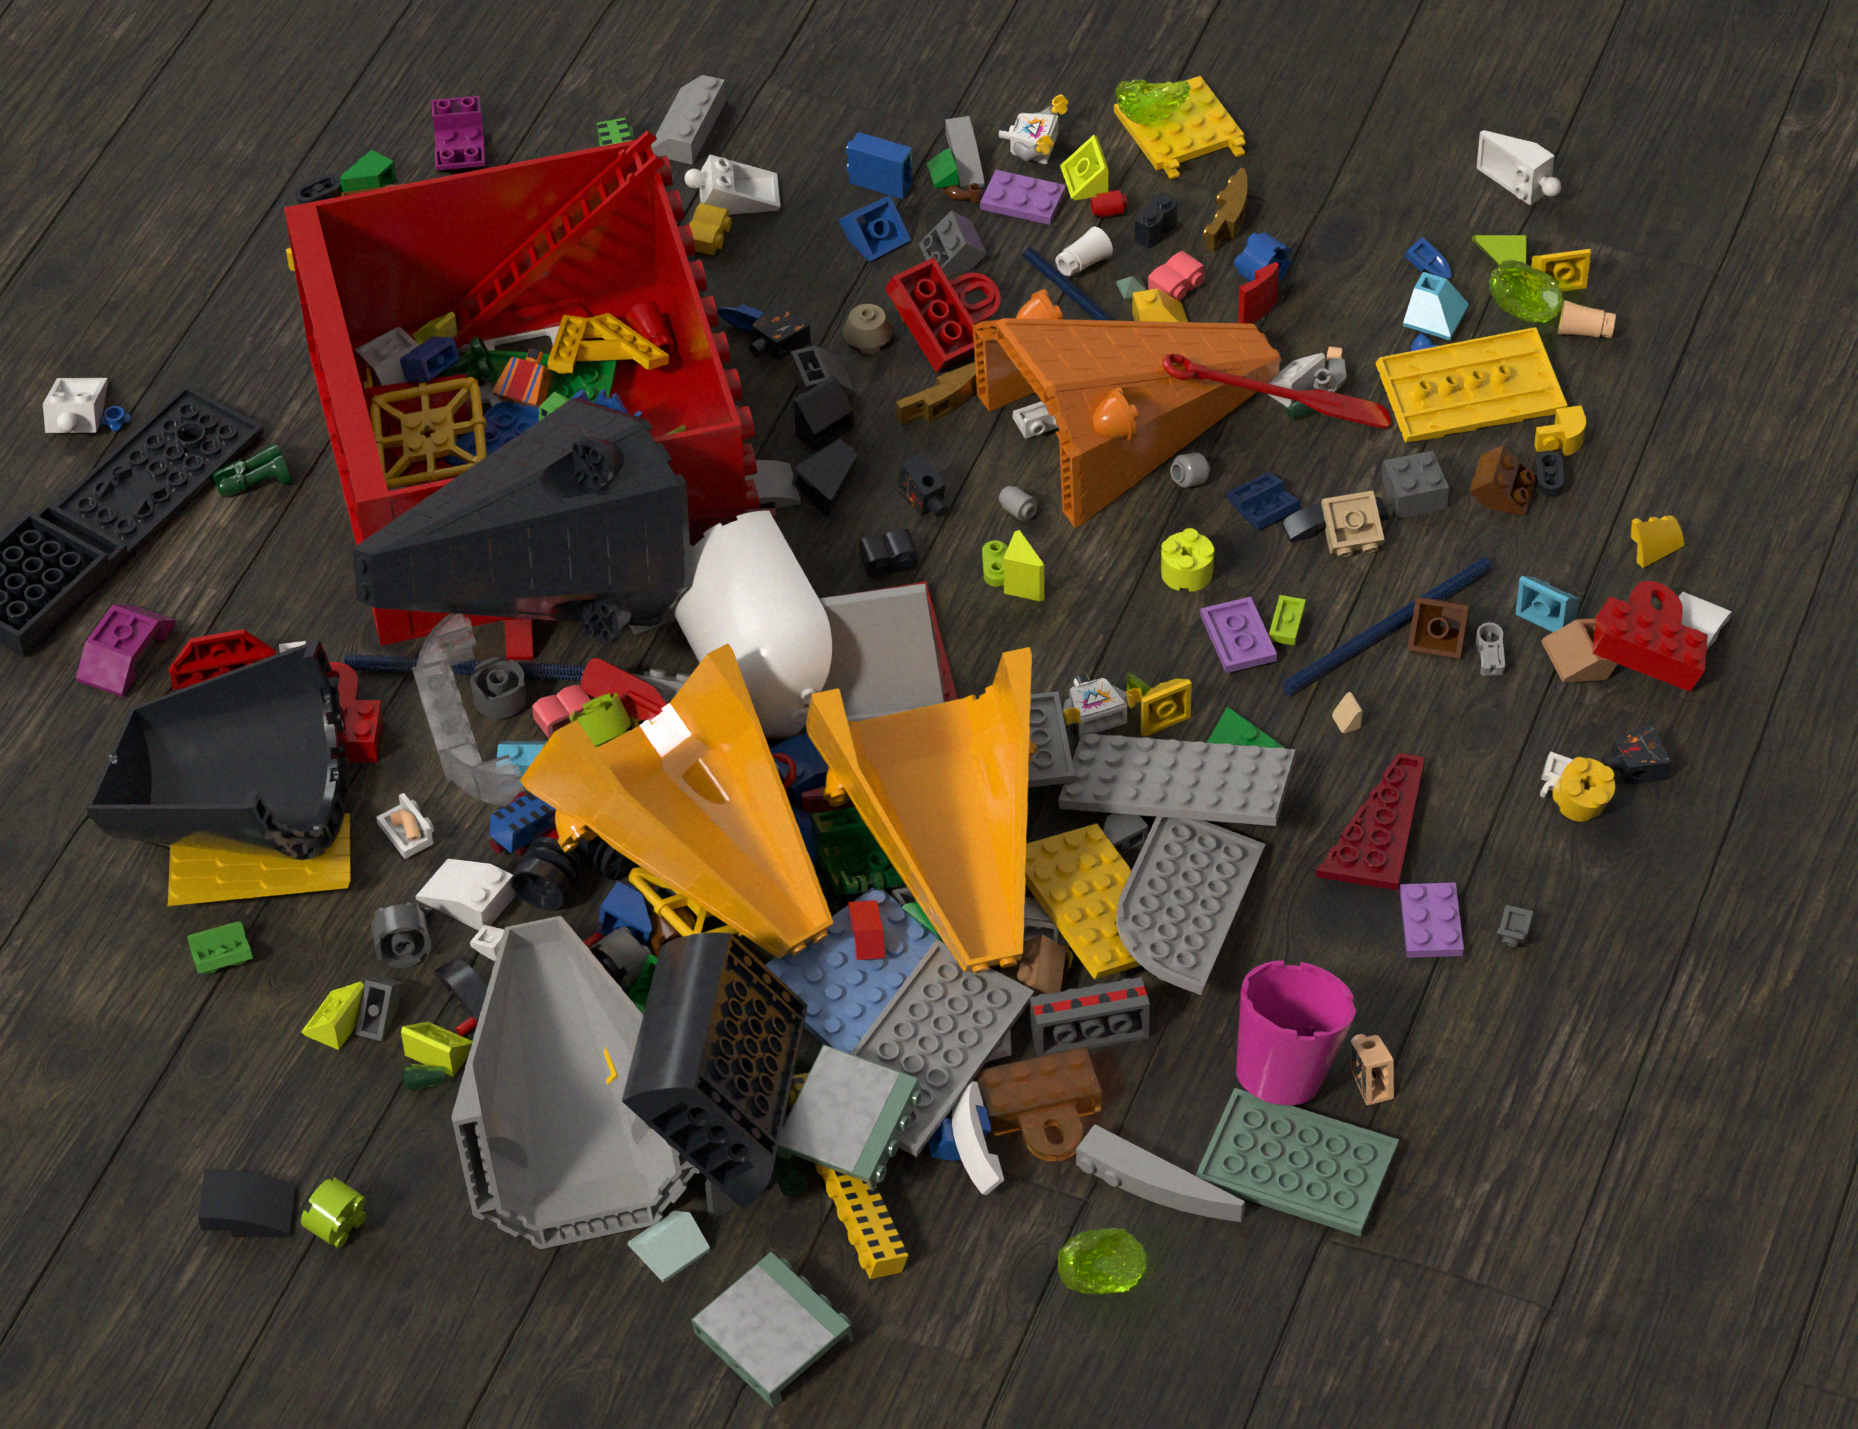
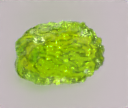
[1115,79,1191,124]
[1489,260,1564,323]
[1058,1228,1147,1295]

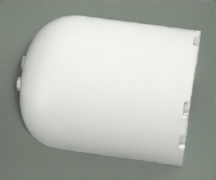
[671,511,832,740]

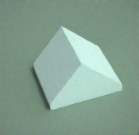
[628,1210,710,1283]

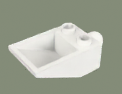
[1477,130,1561,205]
[684,155,780,214]
[43,378,108,433]

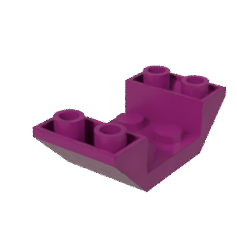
[431,96,486,171]
[76,604,176,697]

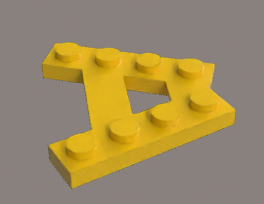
[547,313,669,374]

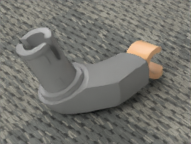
[1313,346,1347,393]

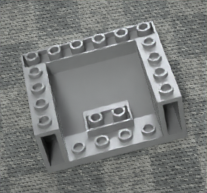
[794,584,945,737]

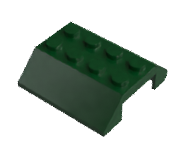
[811,807,906,895]

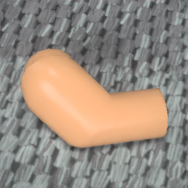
[390,809,421,841]

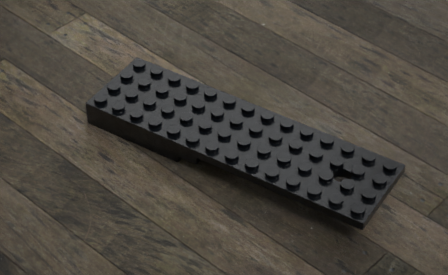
[0,385,264,657]

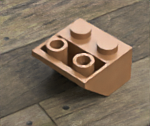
[1541,619,1618,682]
[1000,935,1066,1004]

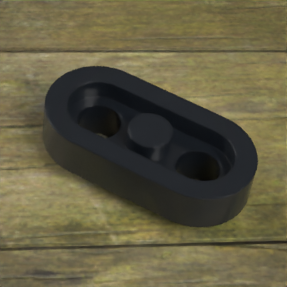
[295,174,342,205]
[1536,451,1564,496]

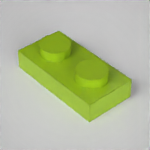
[1269,595,1306,646]

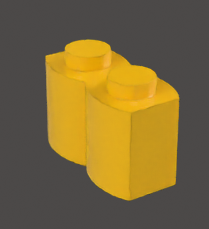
[689,203,732,255]

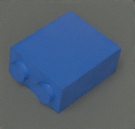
[846,132,913,199]

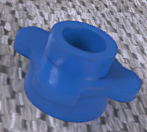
[100,406,131,431]

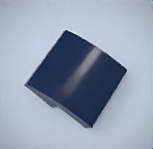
[1226,471,1301,530]

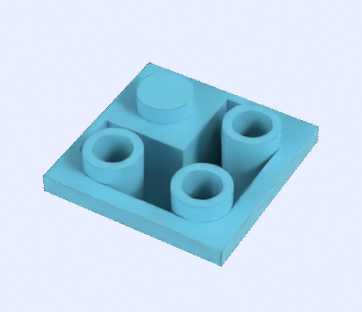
[1403,272,1469,340]

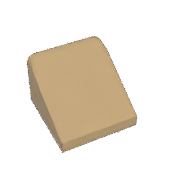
[1332,692,1362,733]

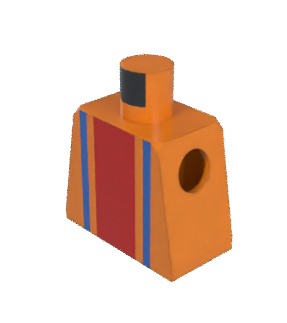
[492,348,551,407]

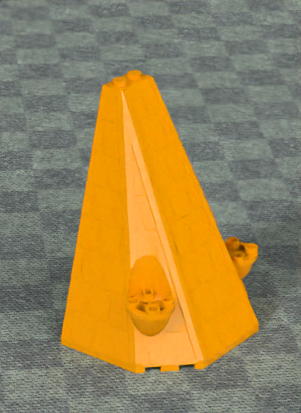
[520,643,834,959]
[806,647,1038,974]

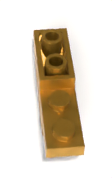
[1203,168,1247,253]
[896,362,977,426]

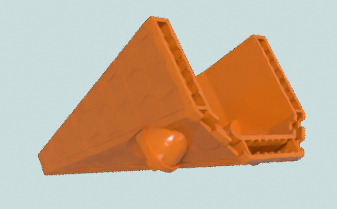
[973,289,1281,528]

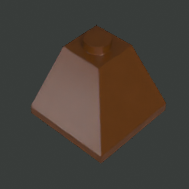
[1407,597,1471,658]

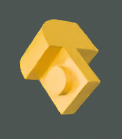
[1534,406,1586,456]

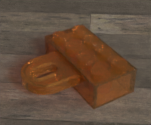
[975,1047,1102,1161]

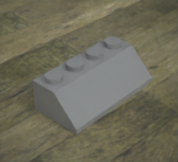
[651,75,726,165]

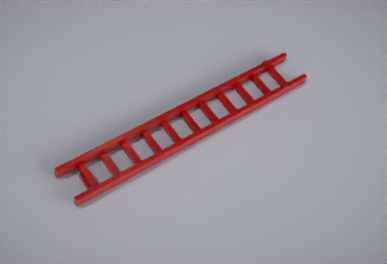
[446,130,665,350]

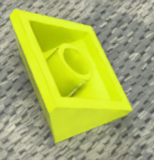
[1060,135,1109,200]
[1004,530,1044,602]
[301,982,364,1050]
[401,1022,473,1077]

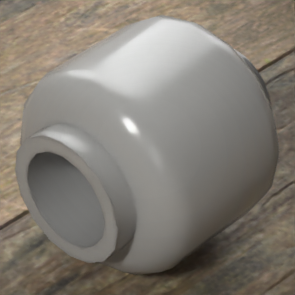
[1170,453,1210,488]

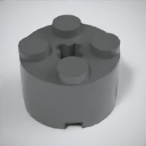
[470,657,527,722]
[371,903,432,968]
[589,926,651,993]

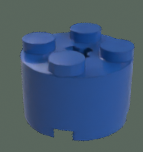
[1234,232,1292,283]

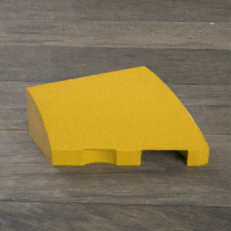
[1631,516,1684,568]

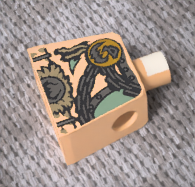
[1351,1034,1394,1105]

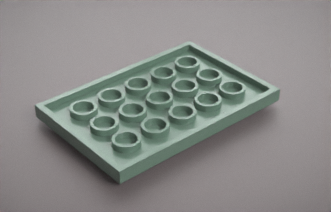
[1195,1088,1399,1237]

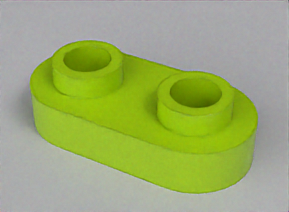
[982,540,1008,587]

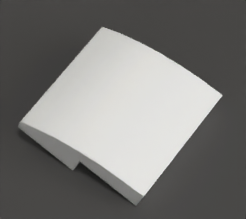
[1679,592,1732,649]

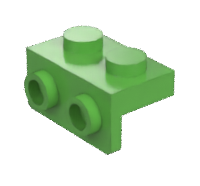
[187,921,253,974]

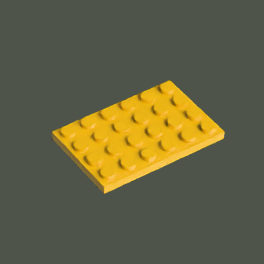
[1025,824,1141,980]

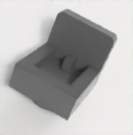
[1497,905,1534,947]

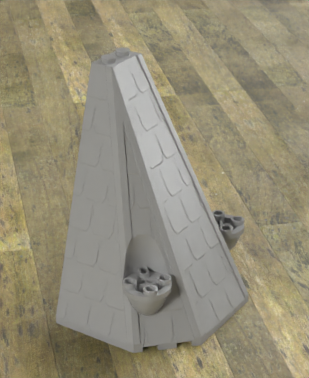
[451,916,700,1249]

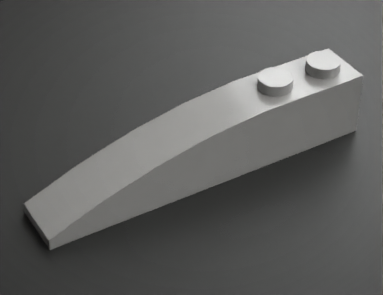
[1076,1124,1245,1222]

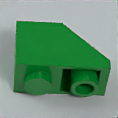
[340,150,396,192]

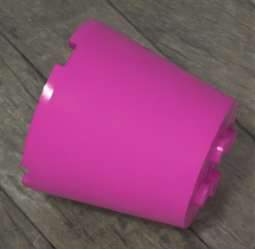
[1236,960,1356,1105]

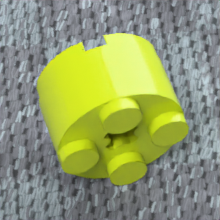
[1161,528,1214,592]

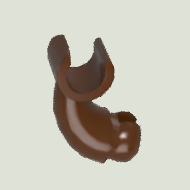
[945,183,982,202]

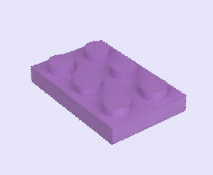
[980,170,1066,225]
[1200,597,1277,673]
[1399,883,1464,958]

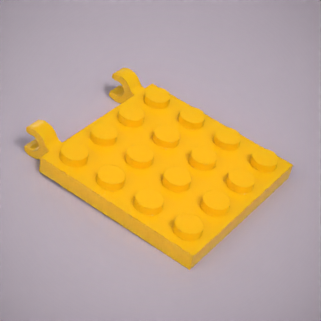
[1114,76,1245,179]

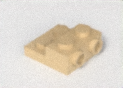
[1321,491,1384,558]

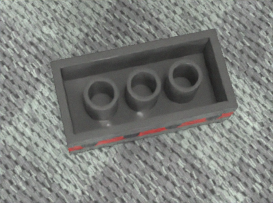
[1030,977,1150,1058]

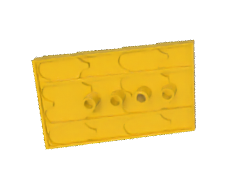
[1375,327,1568,442]
[168,813,350,906]

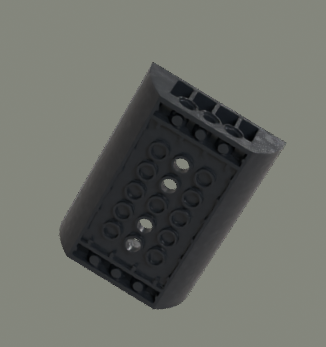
[622,932,808,1209]

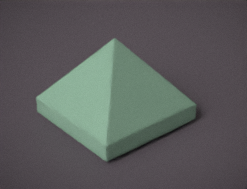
[1116,275,1147,300]

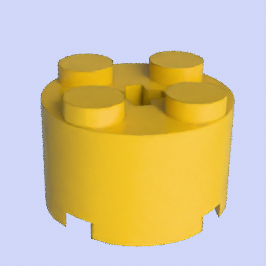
[1553,757,1615,822]

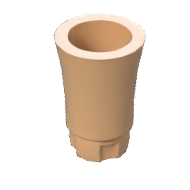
[1558,300,1616,338]

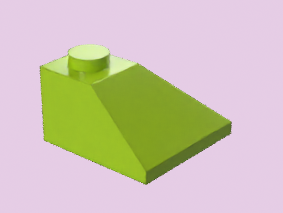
[1472,235,1526,271]

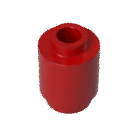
[1090,190,1128,218]

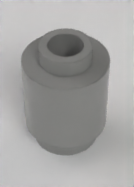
[999,486,1037,521]

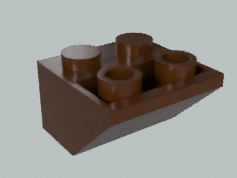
[1469,445,1537,515]

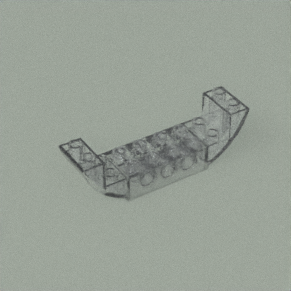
[412,613,526,806]

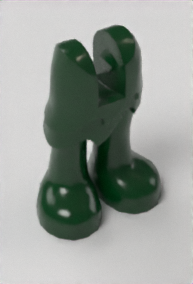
[434,336,496,381]
[213,443,292,497]

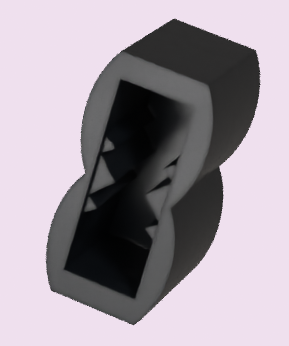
[1135,192,1178,249]
[858,529,918,577]

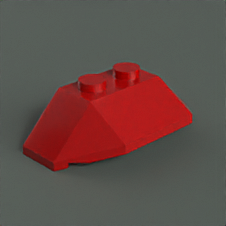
[169,629,276,690]

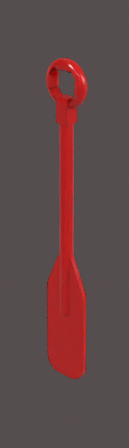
[1162,354,1391,429]
[581,658,797,790]

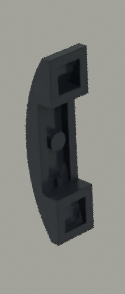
[1282,496,1389,543]
[434,957,488,1025]

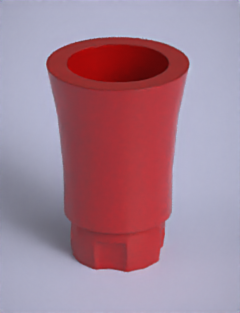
[626,301,674,355]

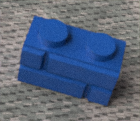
[400,336,460,383]

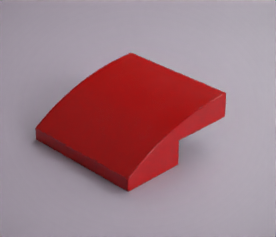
[1238,262,1279,324]

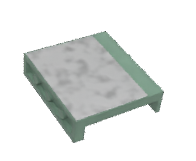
[777,1044,923,1191]
[691,1252,853,1409]

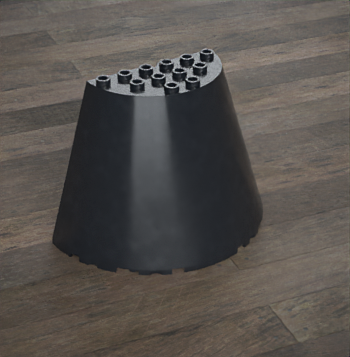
[86,640,349,860]

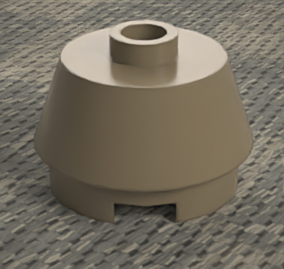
[843,304,893,354]

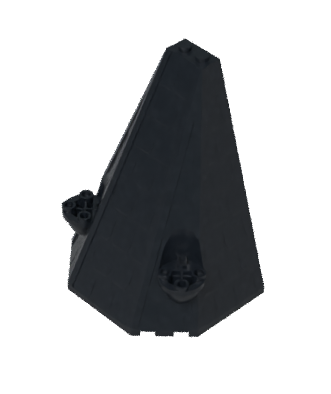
[353,398,692,645]

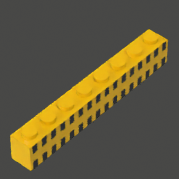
[787,1072,908,1279]

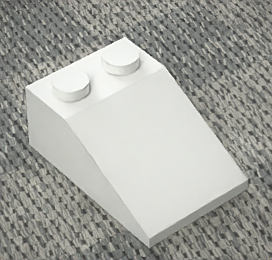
[355,327,419,386]
[416,859,516,931]

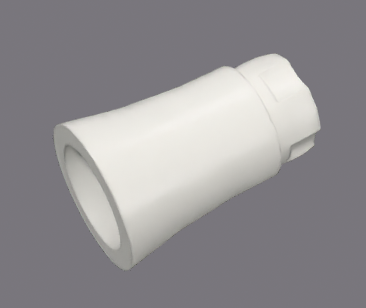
[1055,227,1113,276]

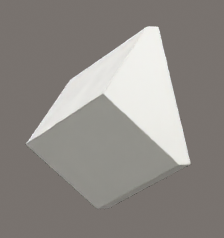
[1268,353,1325,409]

